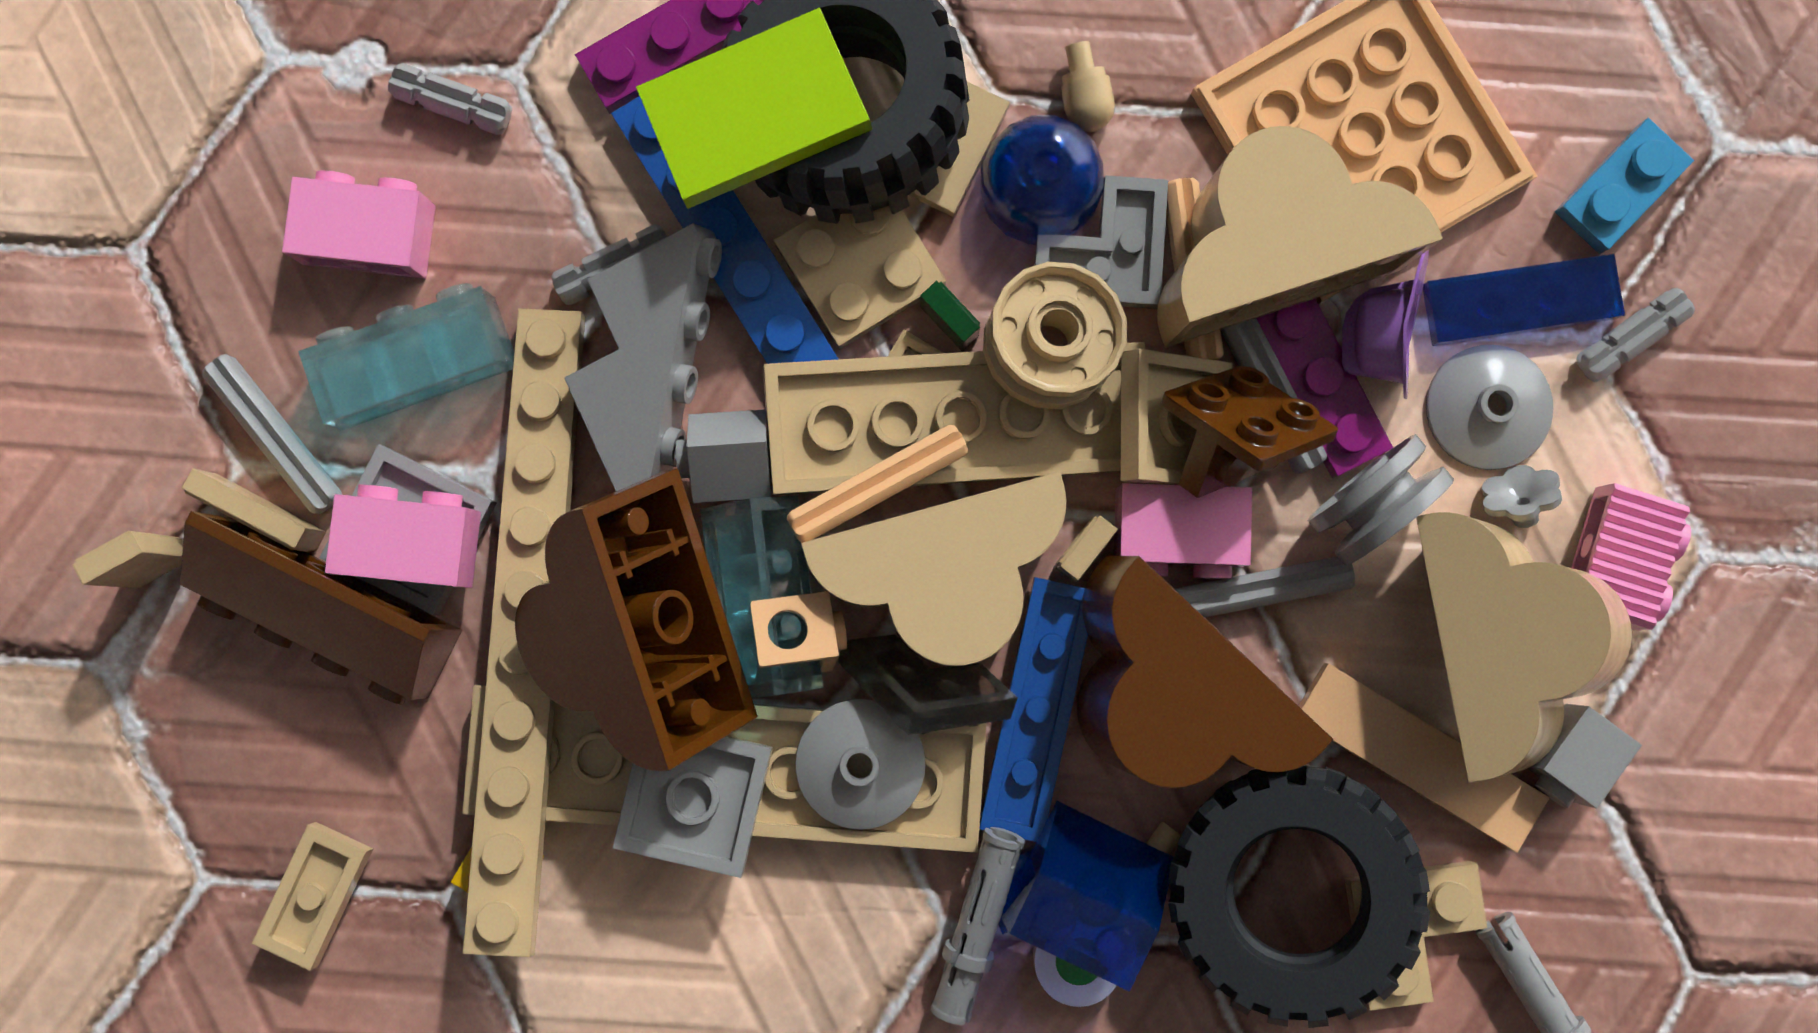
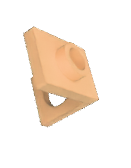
[750,591,847,672]

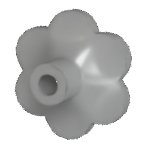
[1482,465,1562,528]

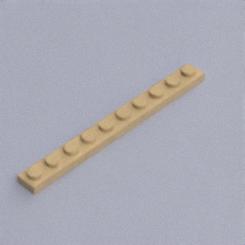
[463,308,586,957]

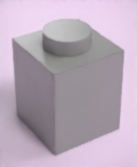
[676,409,771,503]
[1527,704,1642,809]

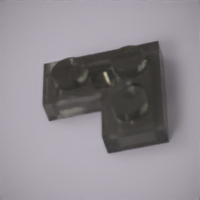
[838,634,1018,735]

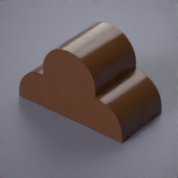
[515,468,758,771]
[1077,556,1333,788]

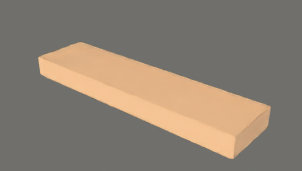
[1299,663,1550,853]

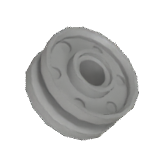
[1307,434,1454,565]

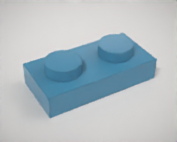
[1554,117,1694,254]

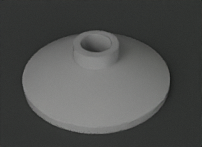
[1426,345,1553,470]
[796,699,925,830]

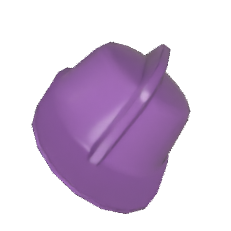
[1342,250,1429,399]

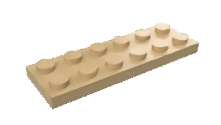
[763,342,1145,496]

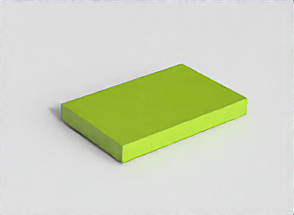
[636,8,873,209]

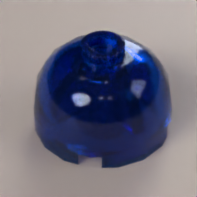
[980,115,1104,245]

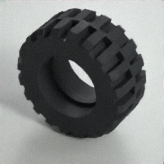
[721,0,970,224]
[1168,765,1430,1028]

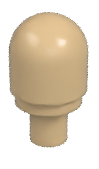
[1060,41,1115,132]

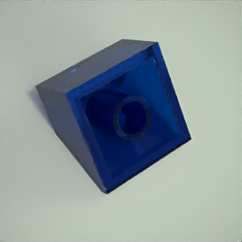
[1001,800,1174,992]

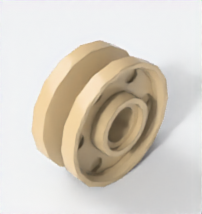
[983,262,1127,409]

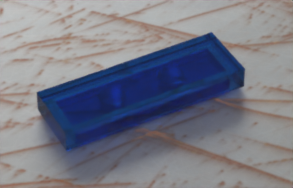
[1423,254,1625,346]

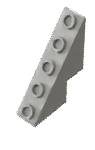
[564,223,722,491]

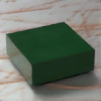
[920,280,980,352]

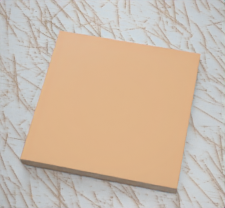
[1191,0,1538,304]

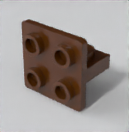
[1161,366,1338,498]

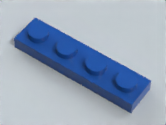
[979,577,1088,843]

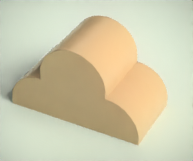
[1157,126,1443,348]
[801,472,1066,666]
[1416,512,1632,783]

